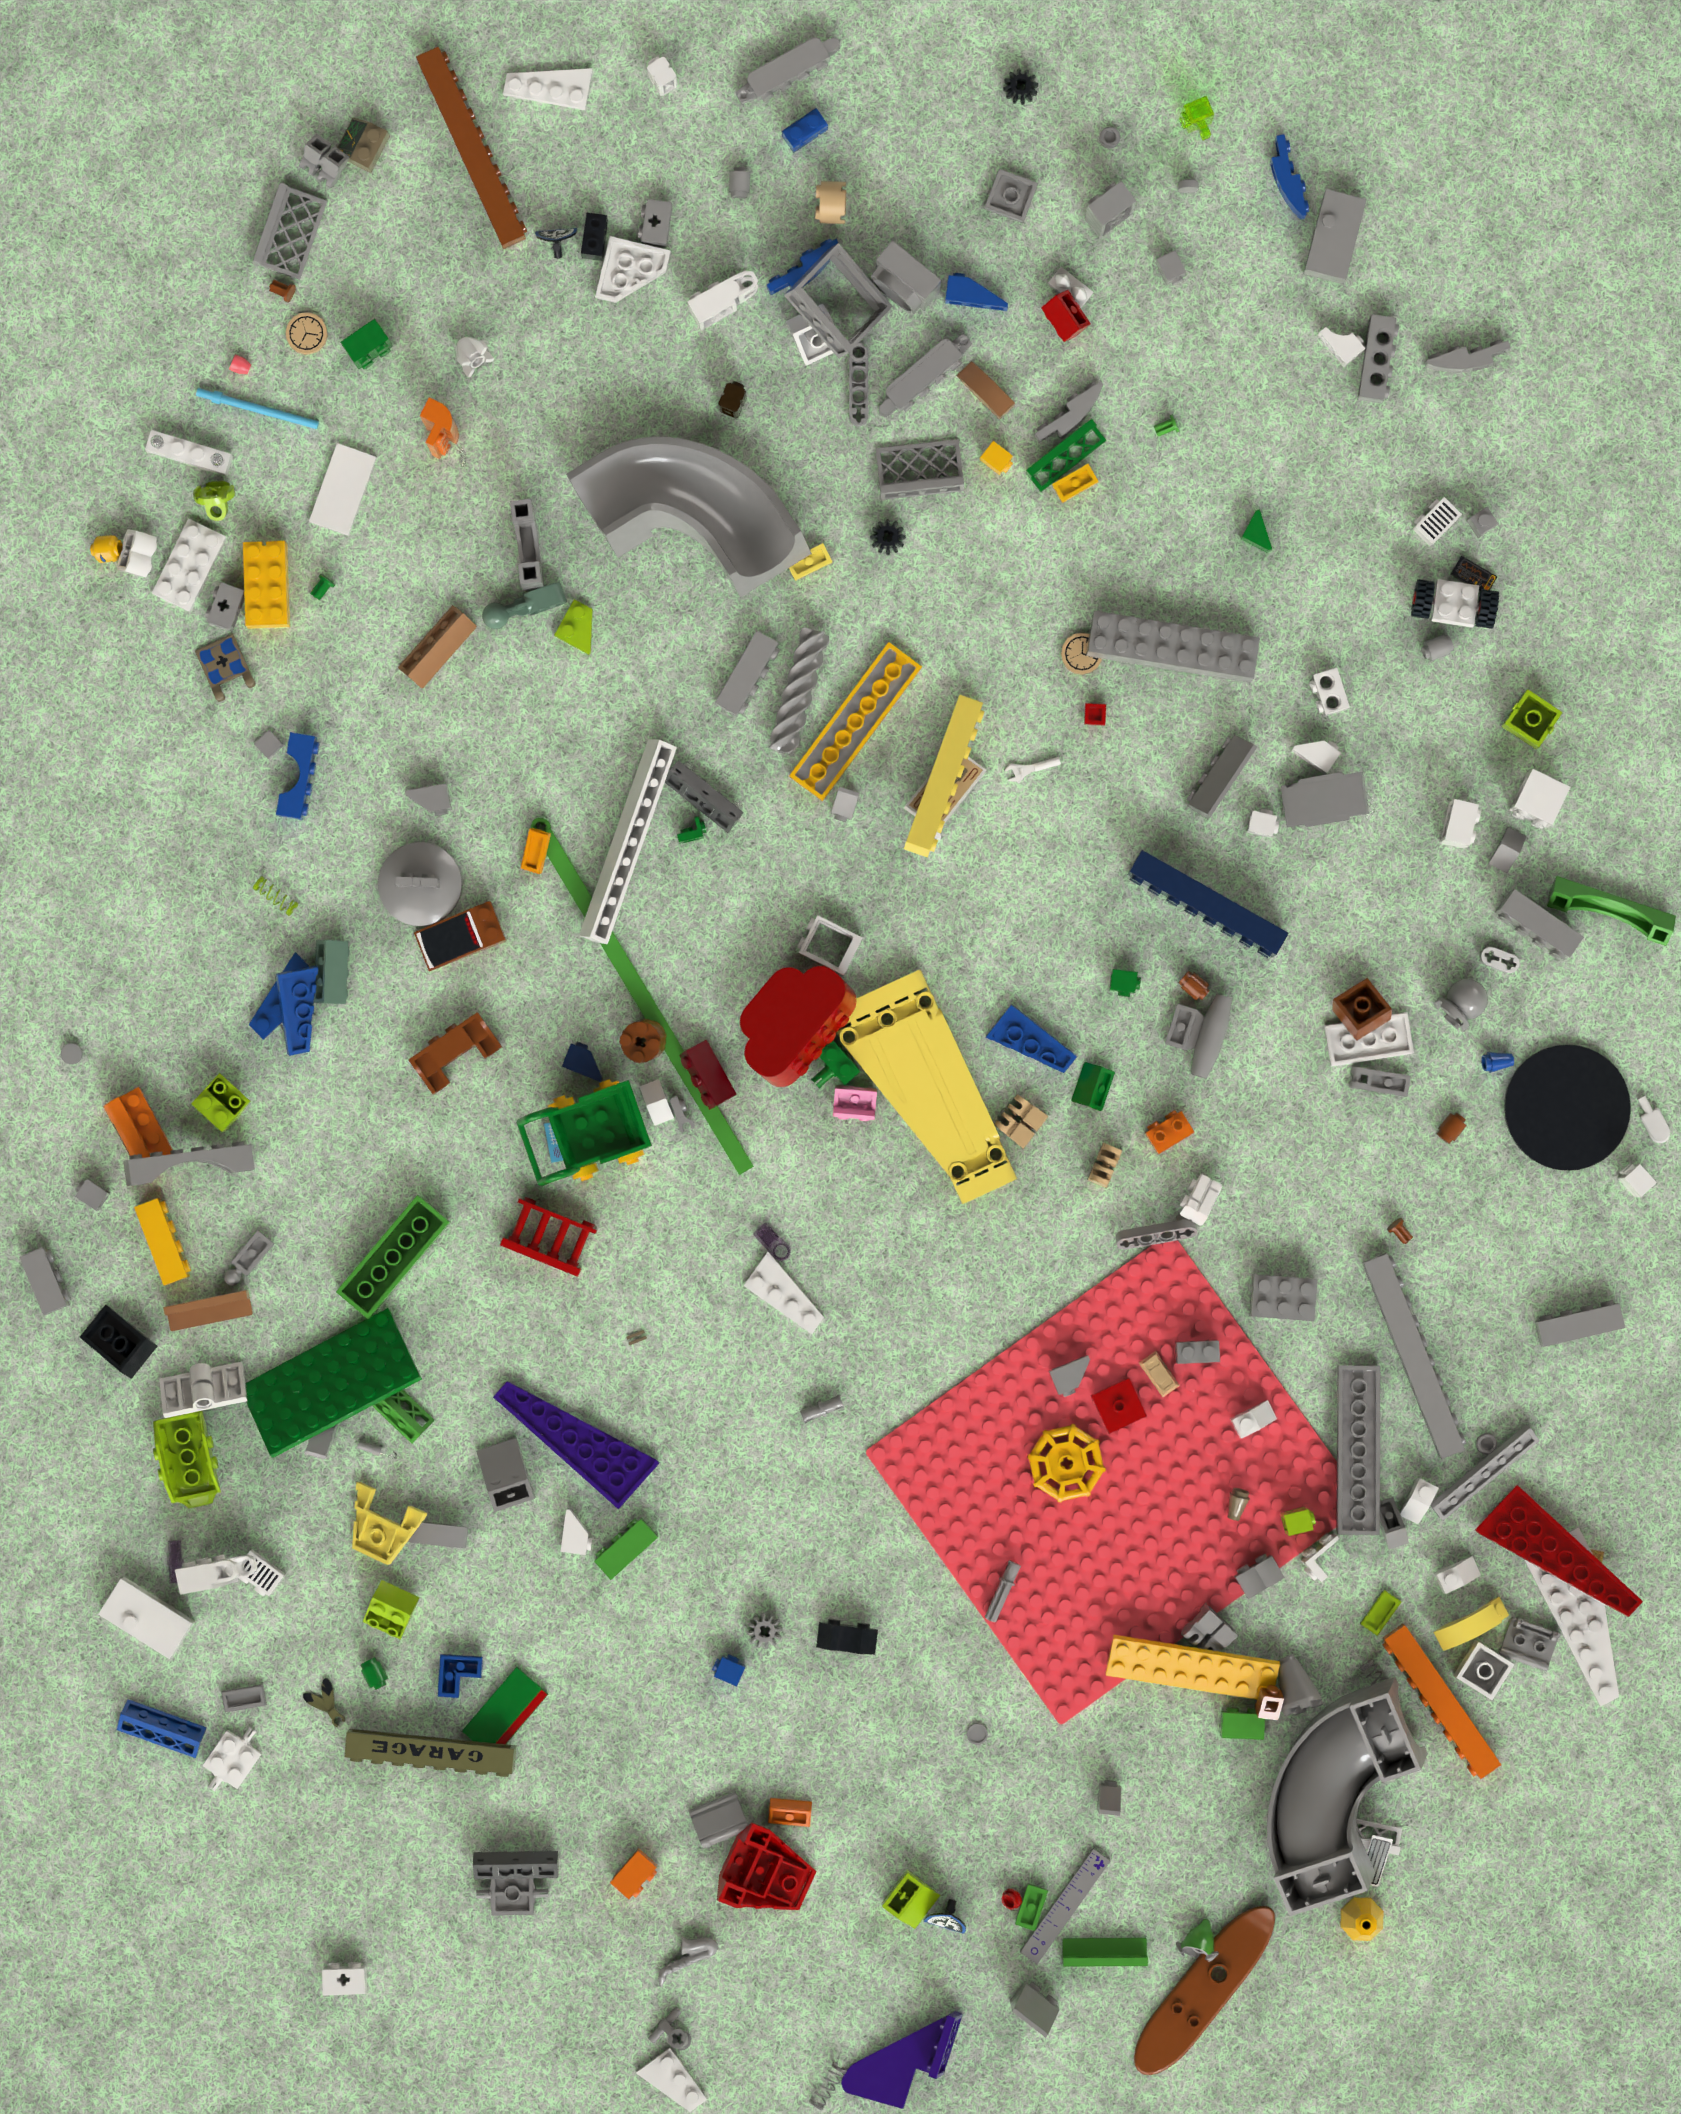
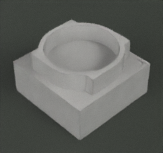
[871,240,941,316]

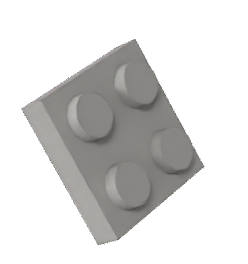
[984,169,1038,223]

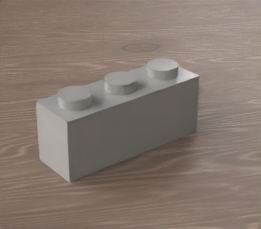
[19,1247,71,1315]

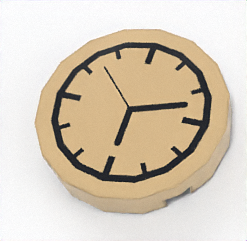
[286,312,328,355]
[1061,633,1102,675]

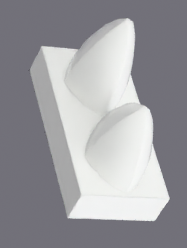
[1048,267,1094,308]

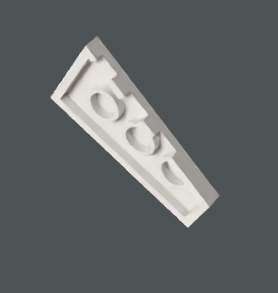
[503,68,593,110]

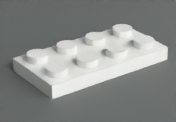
[152,518,227,612]

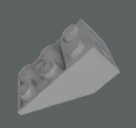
[476,1438,536,1512]

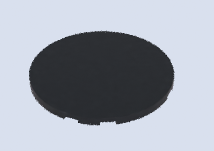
[1504,1045,1631,1171]

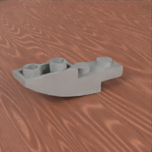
[1424,339,1511,373]
[1034,381,1103,443]

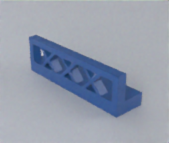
[117,1699,207,1758]

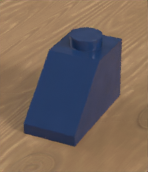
[562,1041,603,1082]

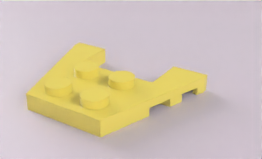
[352,1482,427,1565]

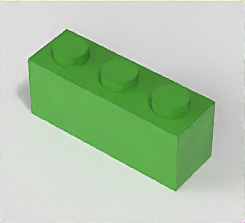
[594,1518,659,1580]

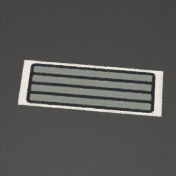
[1367,1835,1393,1887]

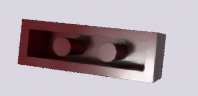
[679,1040,737,1110]

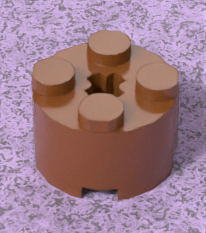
[619,1019,667,1063]

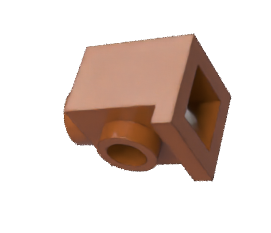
[1254,1685,1284,1720]

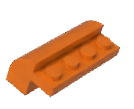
[420,397,459,459]
[103,1087,173,1158]

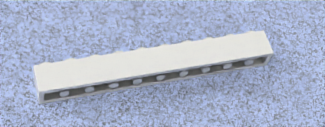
[579,739,677,944]

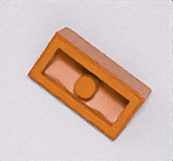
[768,1798,812,1827]

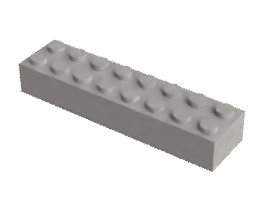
[1086,611,1260,683]

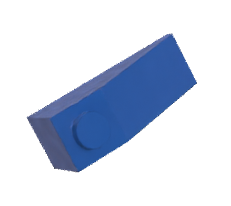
[945,273,1008,311]

